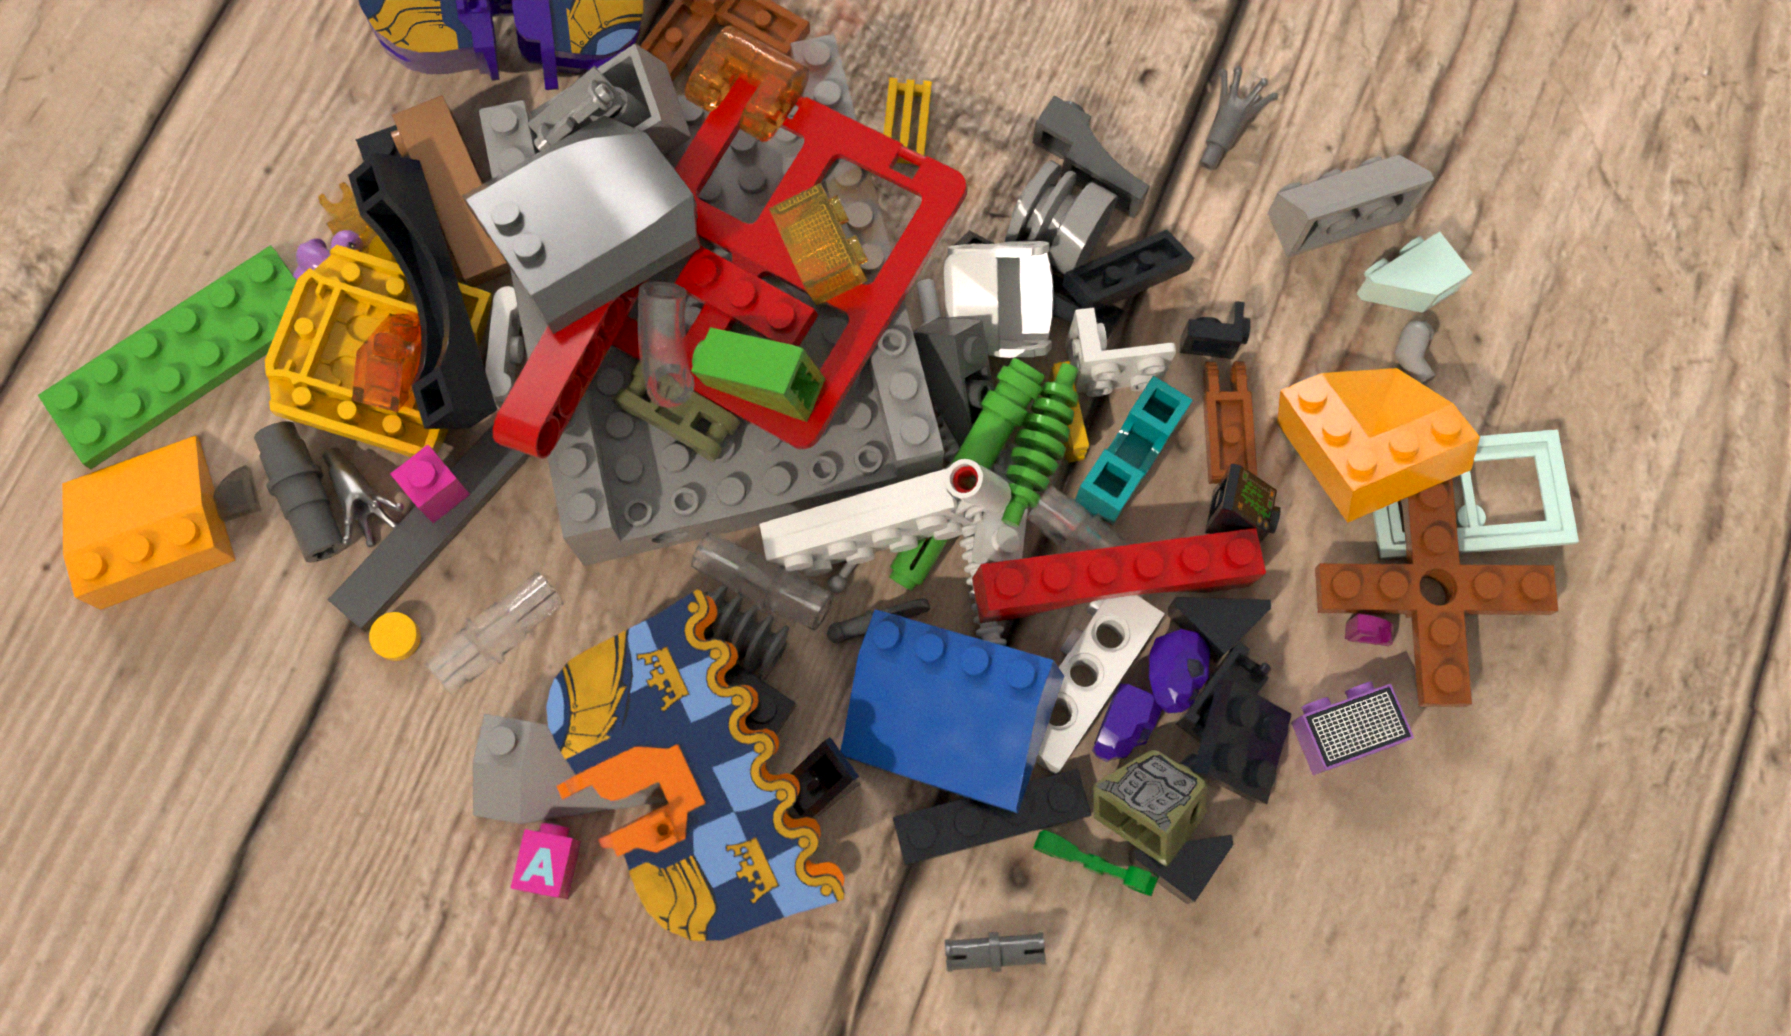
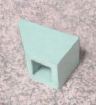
[1356,232,1472,313]

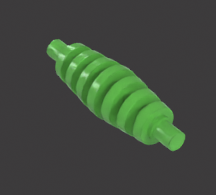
[1001,363,1079,527]

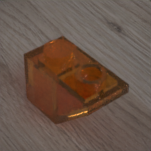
[352,313,422,412]

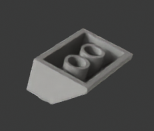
[1268,155,1435,258]

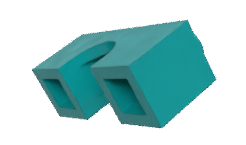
[1074,375,1193,526]

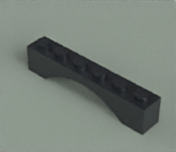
[348,153,497,429]

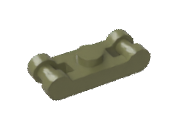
[612,361,741,462]

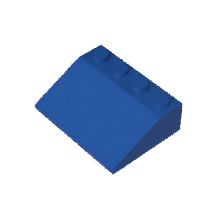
[840,609,1064,814]

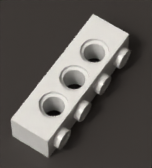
[1036,595,1165,775]

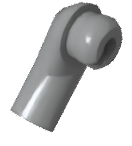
[1395,321,1436,385]

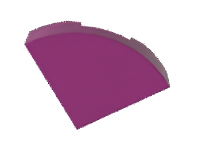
[1345,614,1394,647]

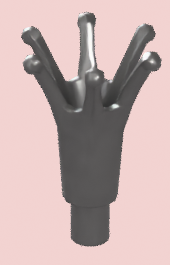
[1199,66,1278,171]
[323,447,404,548]

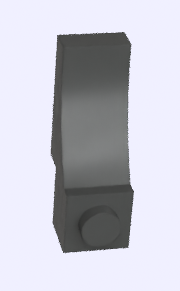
[1032,95,1150,219]

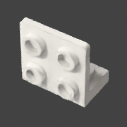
[1065,308,1176,397]

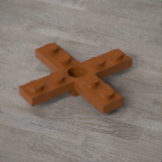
[640,0,810,82]
[1315,478,1558,707]

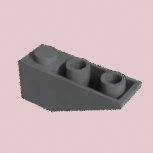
[913,317,994,447]

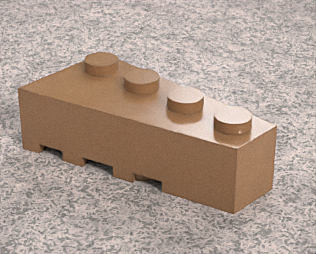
[391,95,511,287]

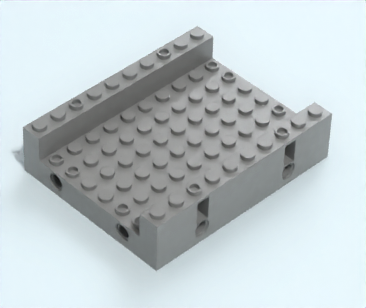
[479,34,944,566]

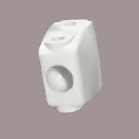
[944,241,1054,357]

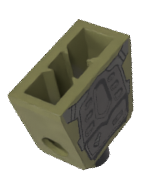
[1093,750,1208,866]

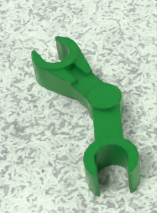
[1033,829,1158,897]

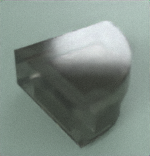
[213,465,261,522]

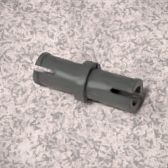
[945,932,1046,972]

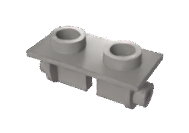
[527,66,626,152]

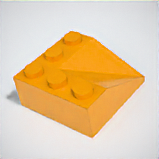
[1277,368,1480,523]

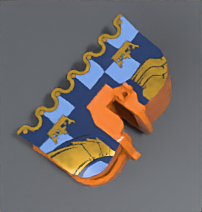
[546,590,845,941]

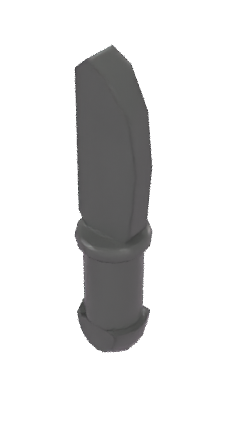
[827,598,931,643]

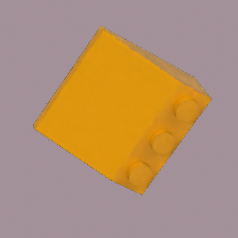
[62,435,236,610]

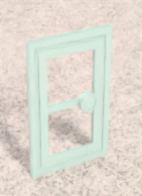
[1373,429,1579,560]

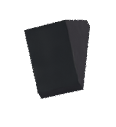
[1168,597,1271,663]
[787,737,861,819]
[1128,834,1234,904]

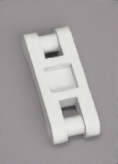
[485,286,524,410]

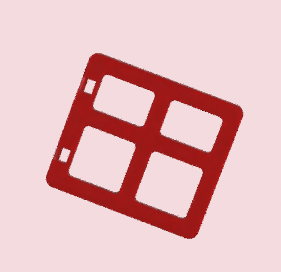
[611,70,968,450]

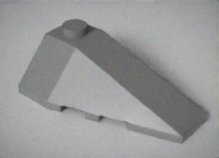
[473,714,668,824]

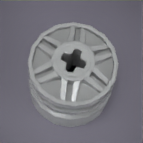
[1005,160,1117,276]

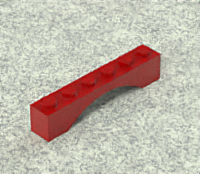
[972,528,1266,623]

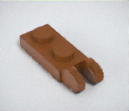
[1203,361,1258,484]

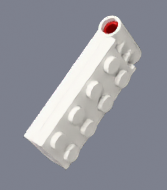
[760,459,1011,576]

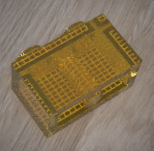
[769,183,868,306]

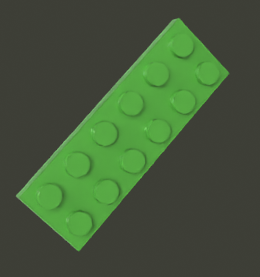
[38,245,297,469]

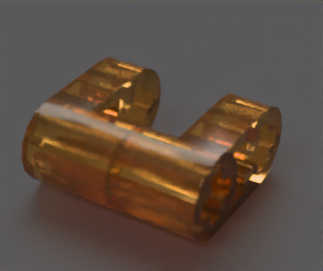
[685,26,809,143]

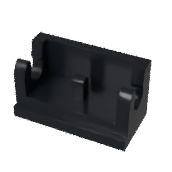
[1175,641,1271,743]

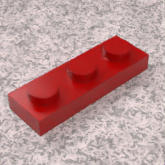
[674,245,819,347]

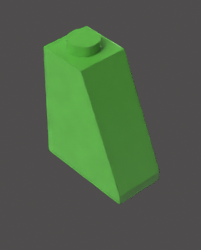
[691,327,825,422]

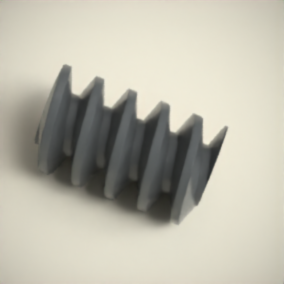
[704,584,790,681]

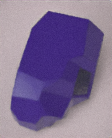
[1149,629,1211,713]
[1092,683,1162,762]

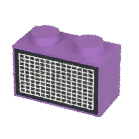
[1291,681,1414,776]

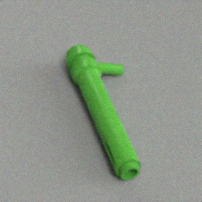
[889,358,1045,591]

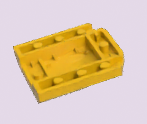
[264,245,492,457]

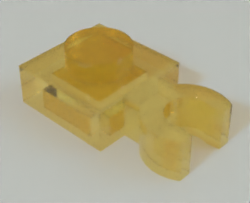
[318,182,377,254]

